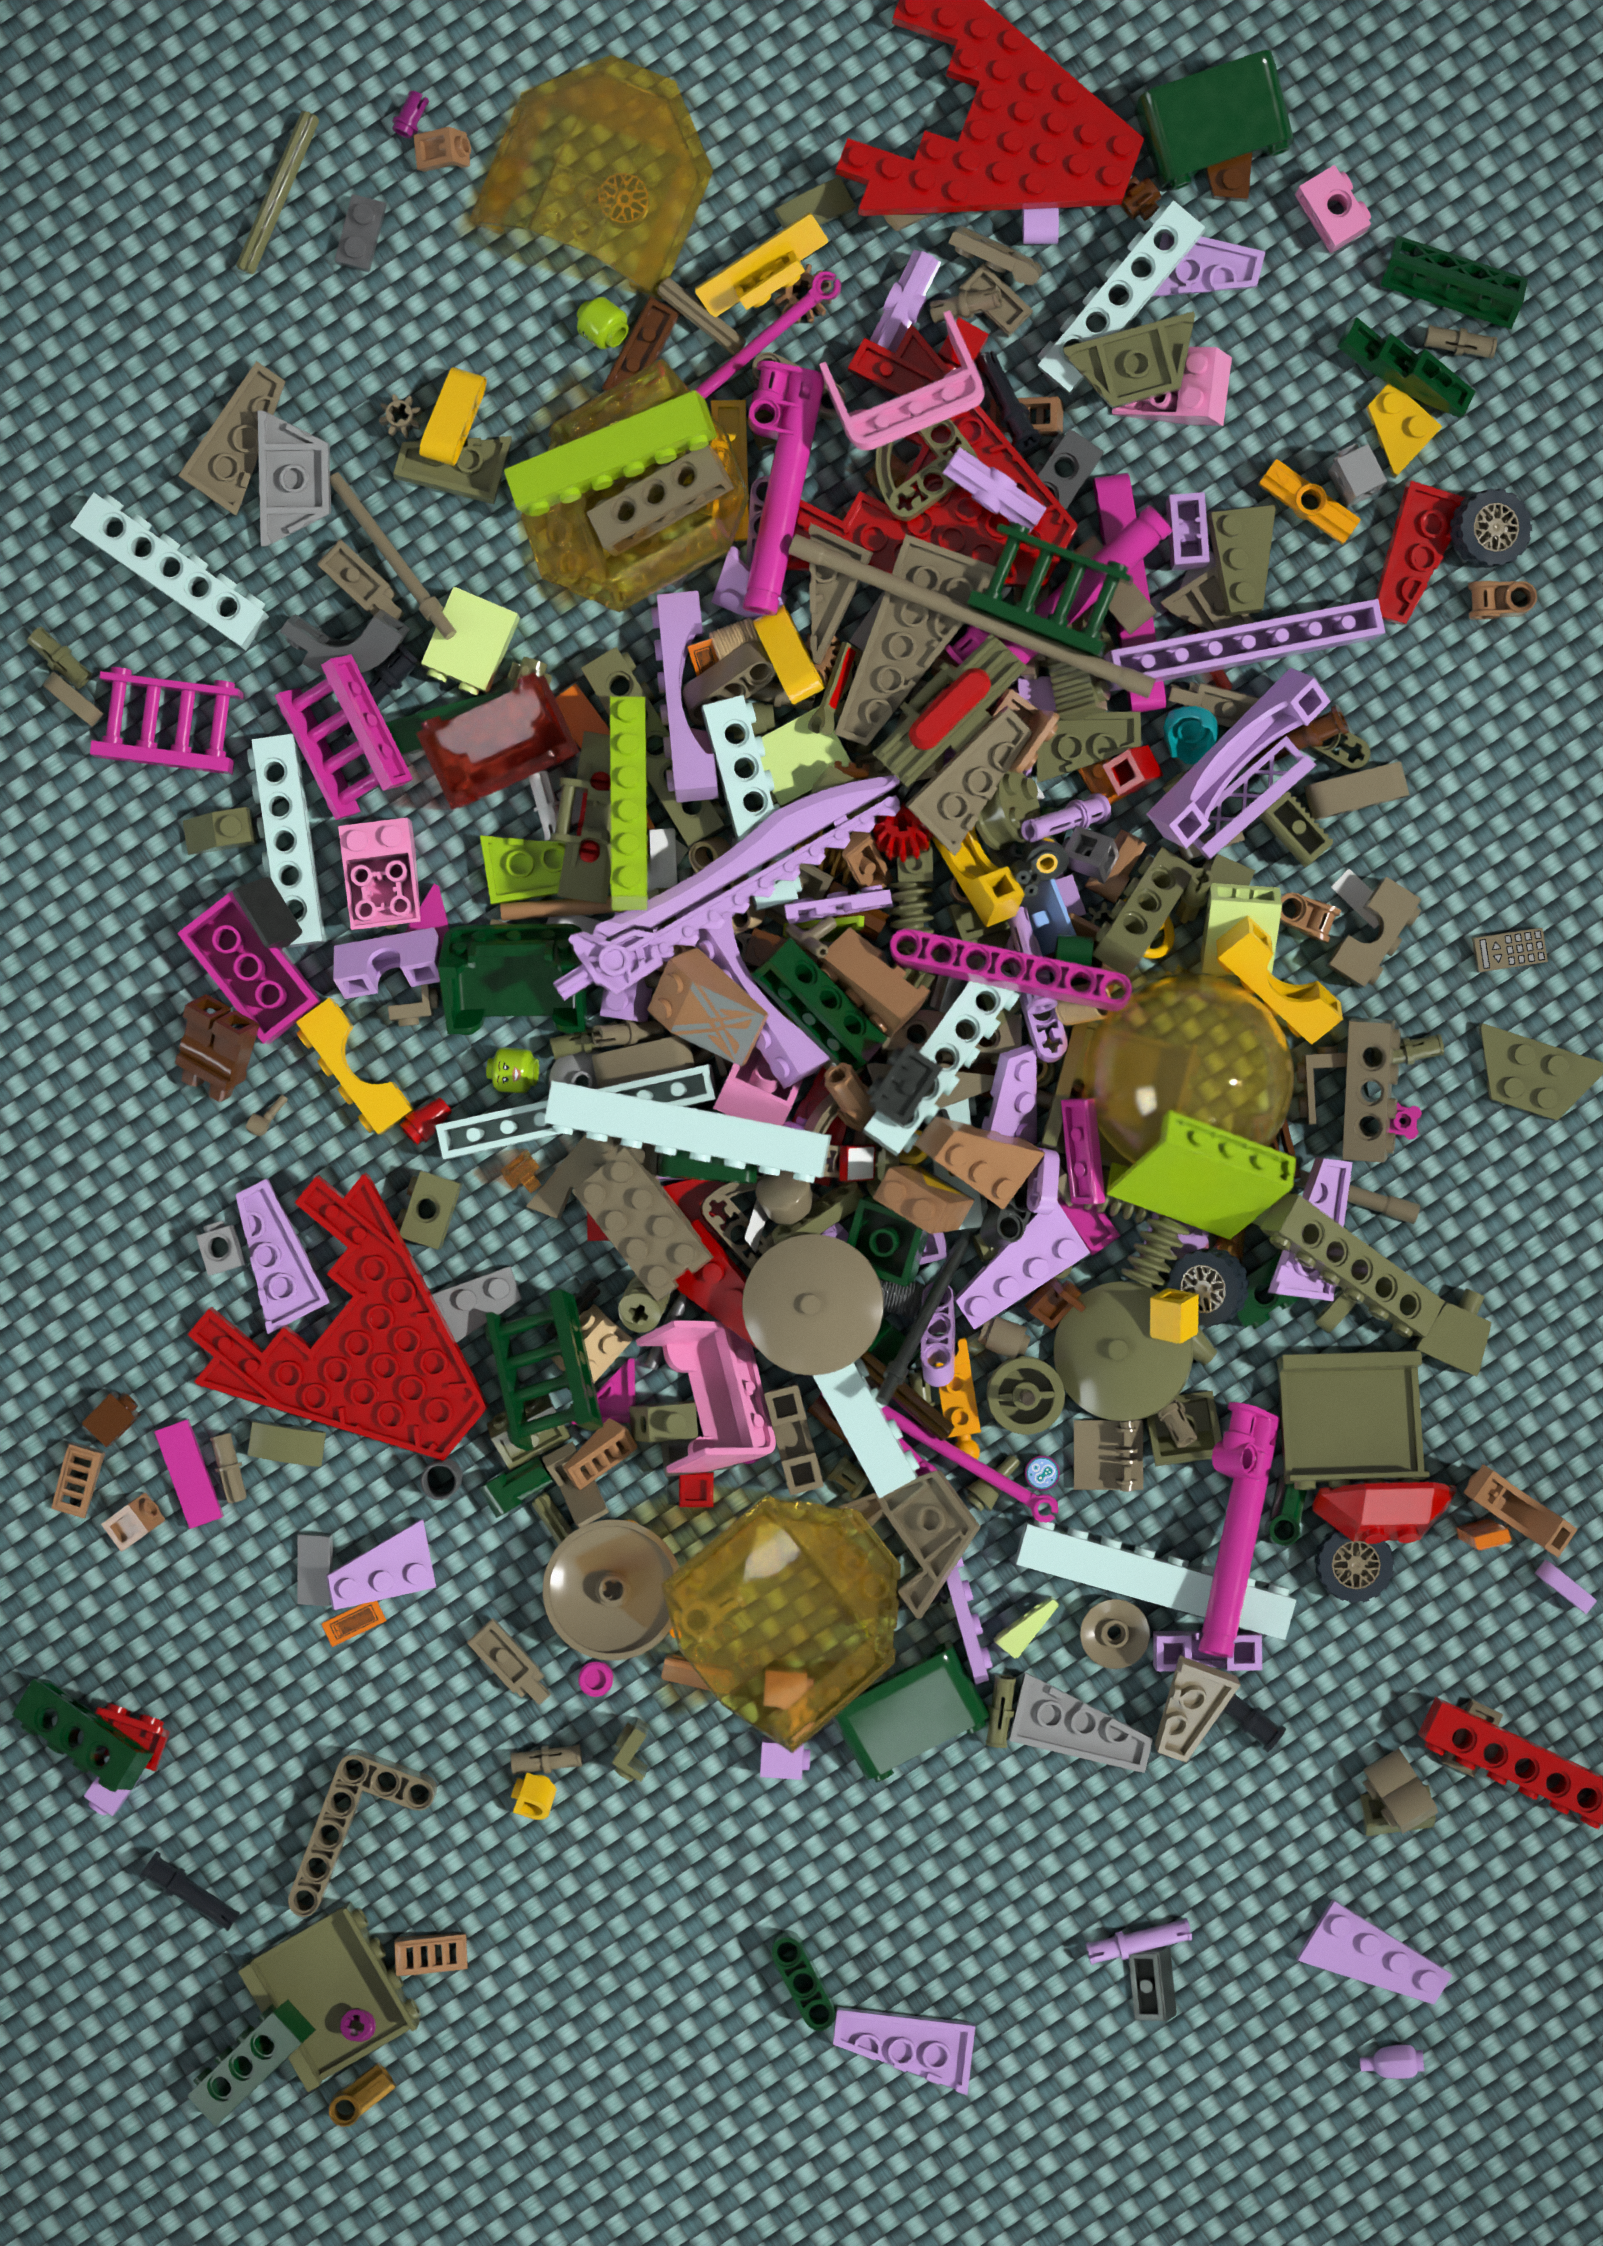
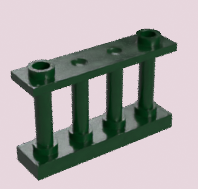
[967,521,1133,658]
[485,1289,603,1451]

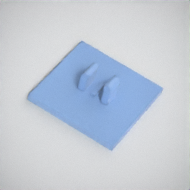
[1020,878,1077,957]

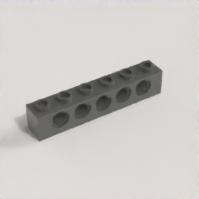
[1000,429,1104,602]

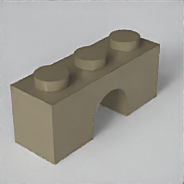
[1325,877,1422,988]
[764,1383,824,1495]

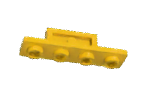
[695,213,828,317]

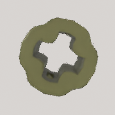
[827,1454,870,1499]

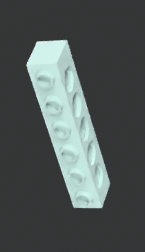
[1037,200,1206,395]
[70,493,269,650]
[701,695,802,911]
[247,734,326,948]
[862,961,1021,1156]

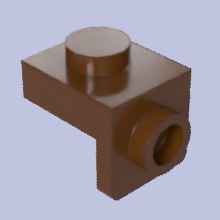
[1024,1277,1086,1329]

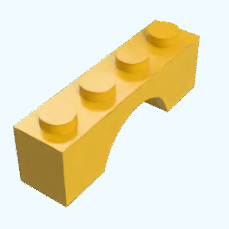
[932,827,1025,927]
[1216,915,1343,1045]
[296,997,415,1135]

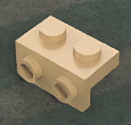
[551,1304,633,1383]

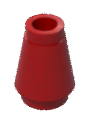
[400,1097,452,1146]

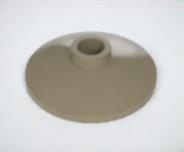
[1080,1599,1150,1669]

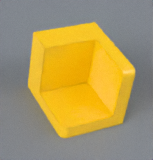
[1150,1288,1199,1344]

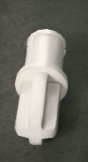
[529,771,560,841]

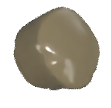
[756,1169,813,1224]

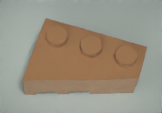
[816,927,930,1038]
[914,1116,1045,1210]

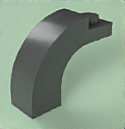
[280,609,410,674]

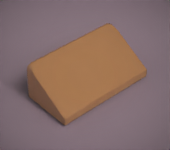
[842,831,894,893]
[661,1653,734,1694]

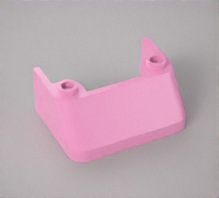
[819,310,984,450]
[636,1320,776,1473]

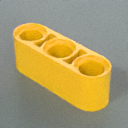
[419,367,487,466]
[753,604,825,705]

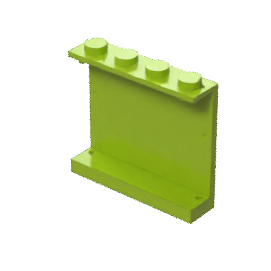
[1106,1110,1296,1240]

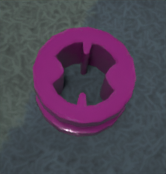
[340,2010,376,2042]

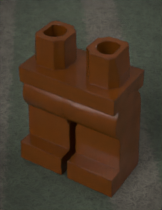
[175,994,260,1102]

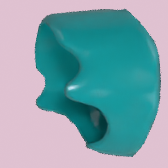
[1163,706,1219,765]

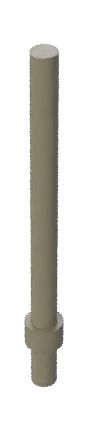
[330,472,457,640]

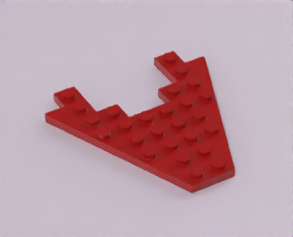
[835,0,1144,216]
[786,325,1078,589]
[187,1172,489,1461]

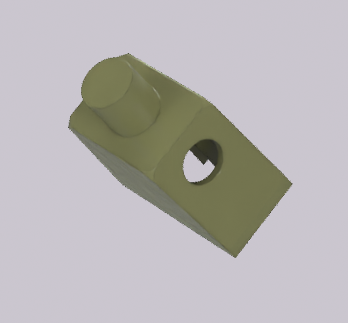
[1411,1288,1491,1377]
[629,1400,698,1442]

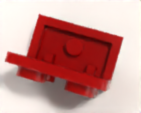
[95,1703,170,1772]

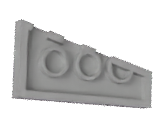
[432,1266,522,1342]
[1009,1672,1153,1773]

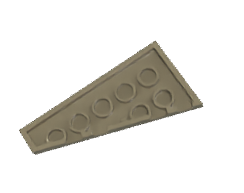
[834,534,995,746]

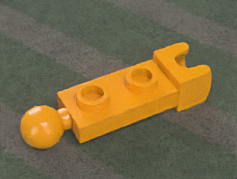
[934,1337,981,1460]

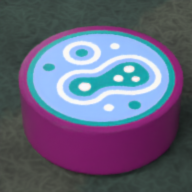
[1024,1455,1060,1491]

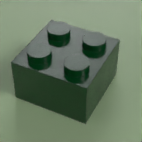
[847,1194,929,1287]

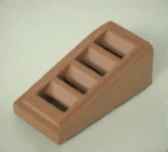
[990,396,1064,436]
[563,1418,638,1490]
[51,1442,106,1519]
[394,1933,468,1976]

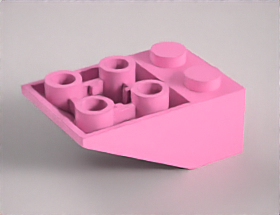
[1112,347,1232,426]
[338,818,421,930]

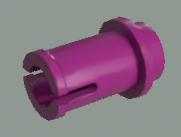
[392,90,429,138]

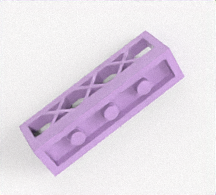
[1193,736,1316,860]

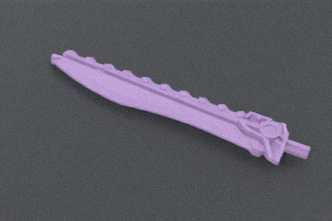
[553,775,901,1001]

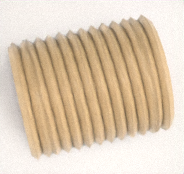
[709,617,760,661]
[1055,983,1111,1026]

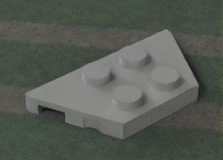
[257,411,331,546]

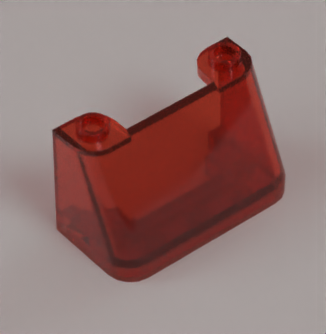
[416,672,580,811]

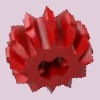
[873,802,933,863]

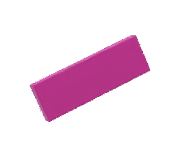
[1061,1098,1105,1204]
[154,1419,224,1529]

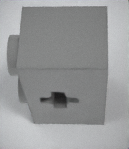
[1328,443,1387,509]

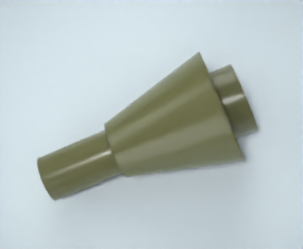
[965,1454,1020,1512]

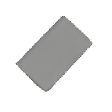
[297,1534,333,1606]

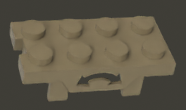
[572,1147,714,1301]

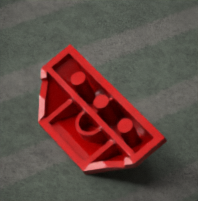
[1312,1482,1456,1544]

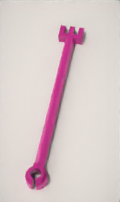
[693,271,841,399]
[820,1392,1059,1523]

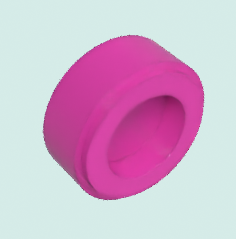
[578,1661,614,1697]

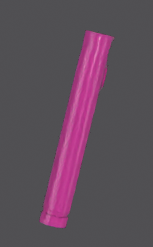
[743,361,825,616]
[944,505,1173,666]
[1198,1402,1280,1658]

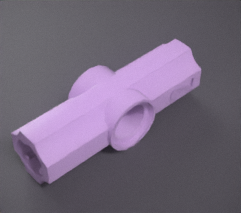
[870,249,941,353]
[942,448,1046,533]

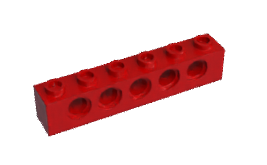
[1418,1697,1603,1830]

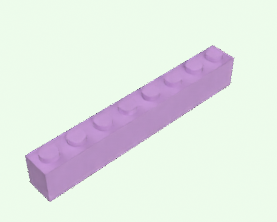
[1103,599,1385,691]

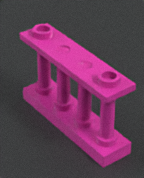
[274,654,413,820]
[90,667,243,775]

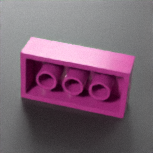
[177,891,323,1045]

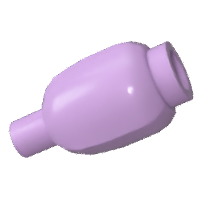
[1360,2045,1424,2079]

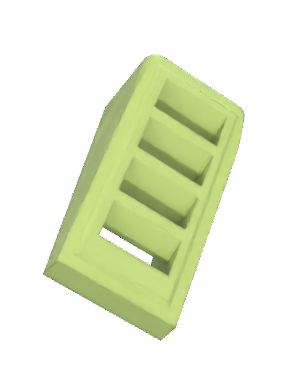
[993,1596,1058,1658]

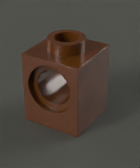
[81,1391,141,1447]

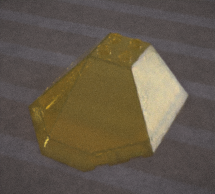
[469,55,713,299]
[521,359,749,612]
[660,1497,901,1753]

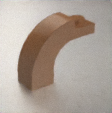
[1464,1464,1578,1558]

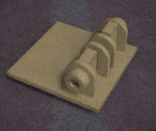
[1074,1420,1143,1492]

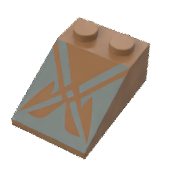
[647,947,769,1066]

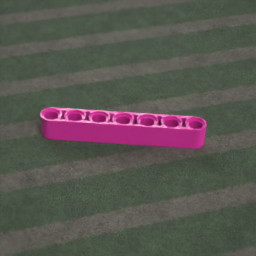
[1093,472,1166,712]
[891,929,1131,1011]

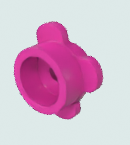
[1389,1103,1422,1140]

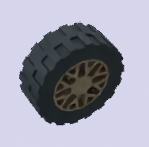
[1450,489,1532,568]
[1167,1247,1249,1327]
[1314,1528,1395,1603]

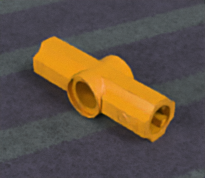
[1258,459,1361,545]

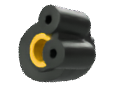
[1011,836,1069,898]

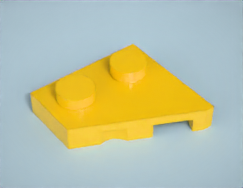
[1366,383,1442,478]

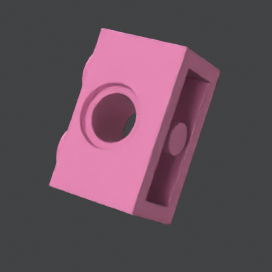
[1295,165,1371,254]

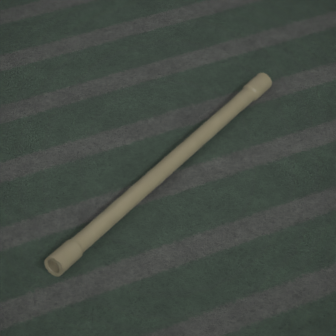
[788,534,1156,698]

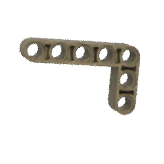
[288,1749,437,1917]

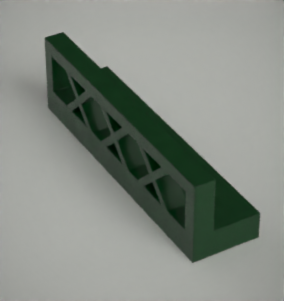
[1380,235,1528,329]

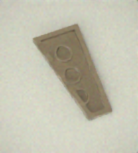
[178,361,286,517]
[905,706,1032,856]

